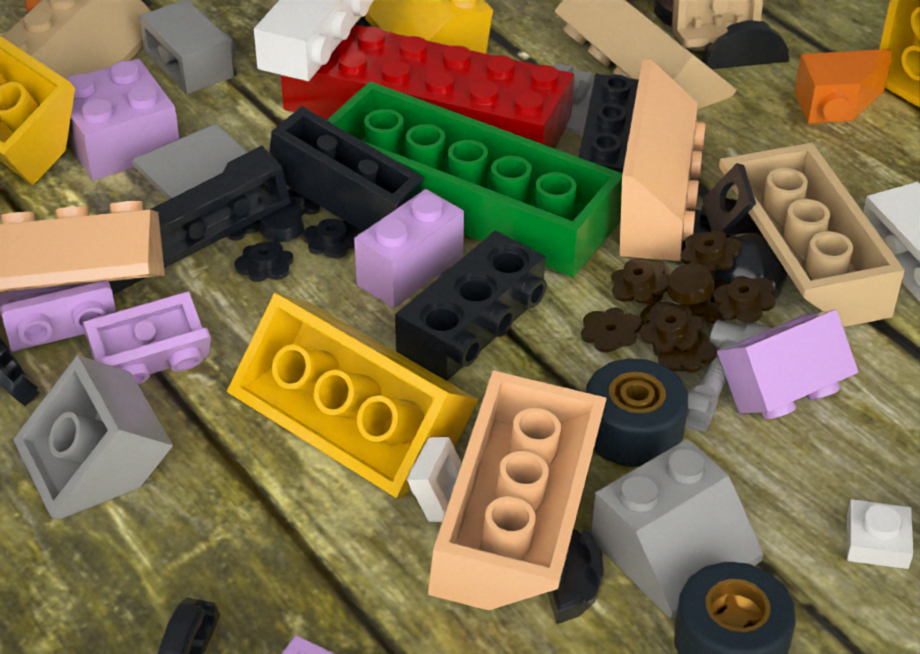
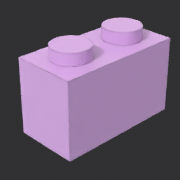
[354,189,464,308]
[717,309,859,420]

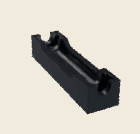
[108,145,291,295]

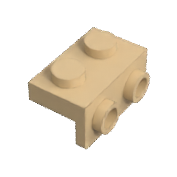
[672,0,763,51]

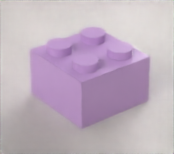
[67,58,180,181]

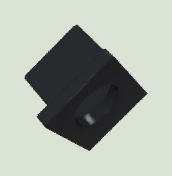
[702,163,763,238]

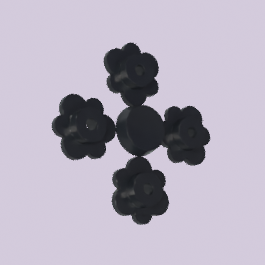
[224,186,358,282]

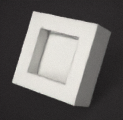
[407,437,462,522]
[846,499,913,569]

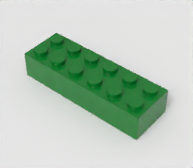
[327,81,623,278]

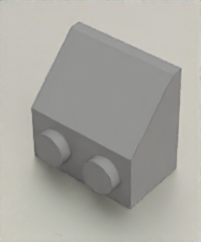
[13,355,173,519]
[591,439,763,619]

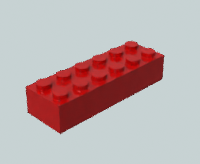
[281,25,574,149]

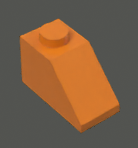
[794,49,892,124]

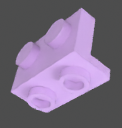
[0,280,116,352]
[83,291,211,384]

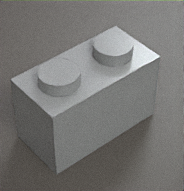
[139,0,235,94]

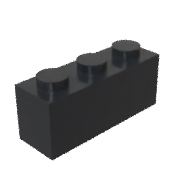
[269,106,424,232]

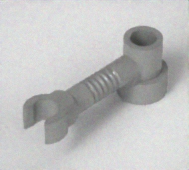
[685,320,772,432]

